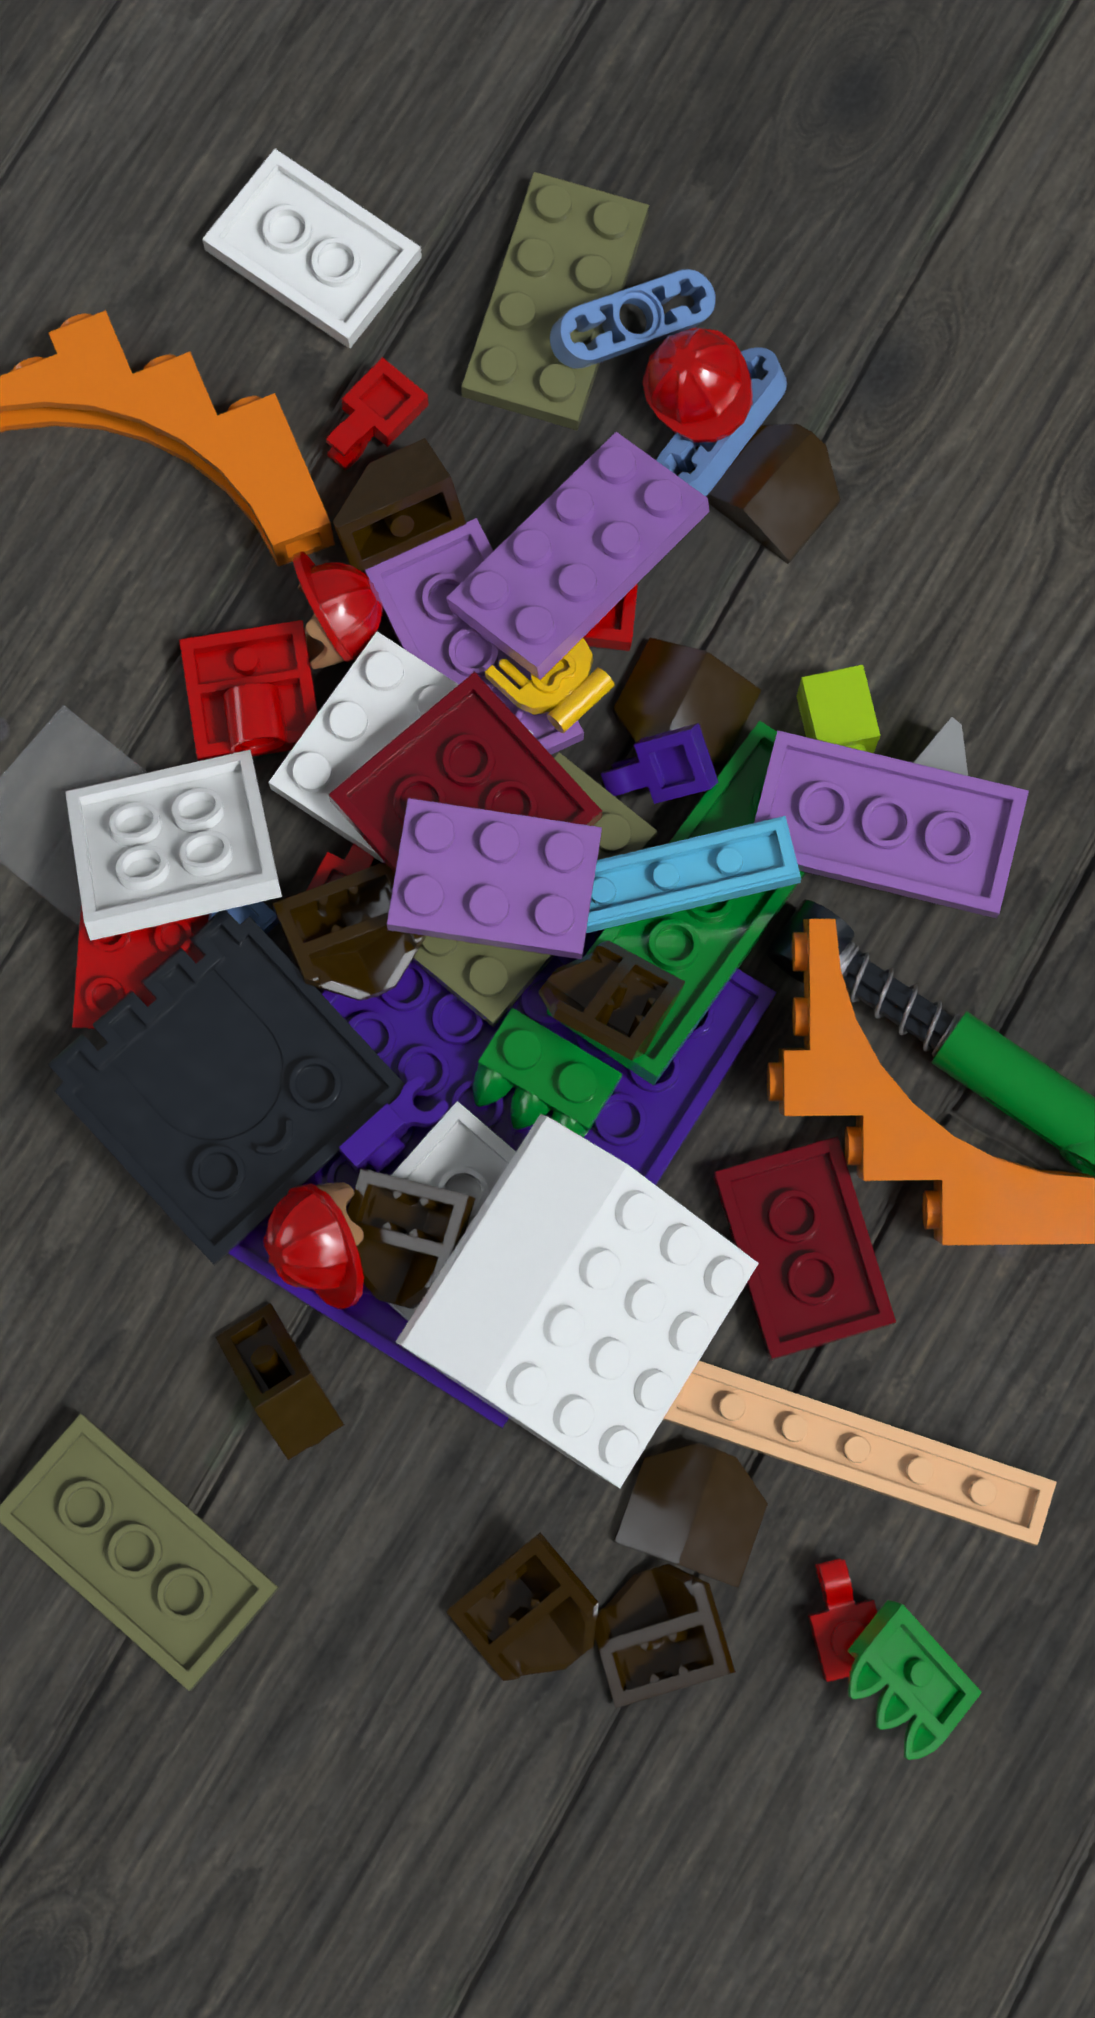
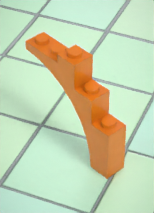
[0,310,335,567]
[767,919,1095,1245]

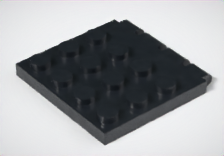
[48,910,405,1266]

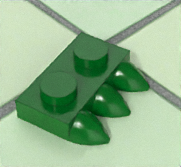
[473,1008,622,1138]
[848,1600,982,1760]

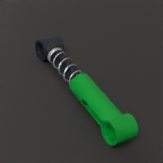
[767,899,1095,1176]

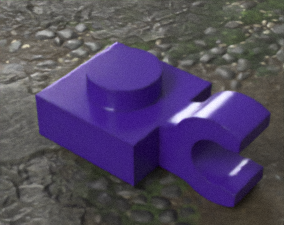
[600,723,718,804]
[339,1075,450,1175]

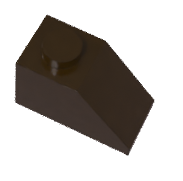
[333,438,466,571]
[215,1303,344,1460]

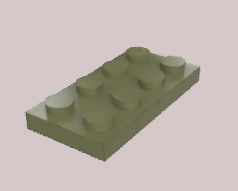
[461,172,649,431]
[412,752,657,1028]
[0,1414,280,1691]

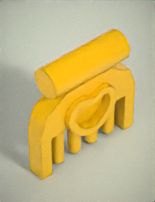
[485,638,615,733]

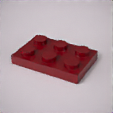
[713,1136,896,1361]

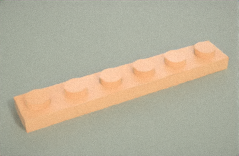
[663,1361,1057,1546]

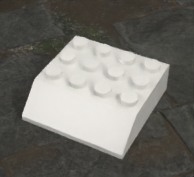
[396,1114,759,1488]

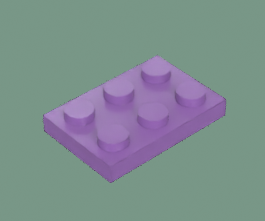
[387,798,602,959]

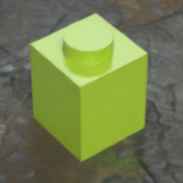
[796,665,881,753]

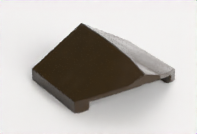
[706,424,840,564]
[613,637,762,766]
[273,862,426,1001]
[539,941,685,1061]
[347,1168,476,1309]
[614,1443,768,1588]
[446,1532,599,1681]
[595,1564,735,1708]

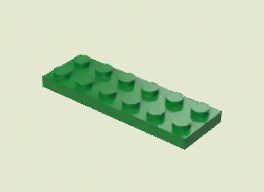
[547,721,807,1086]

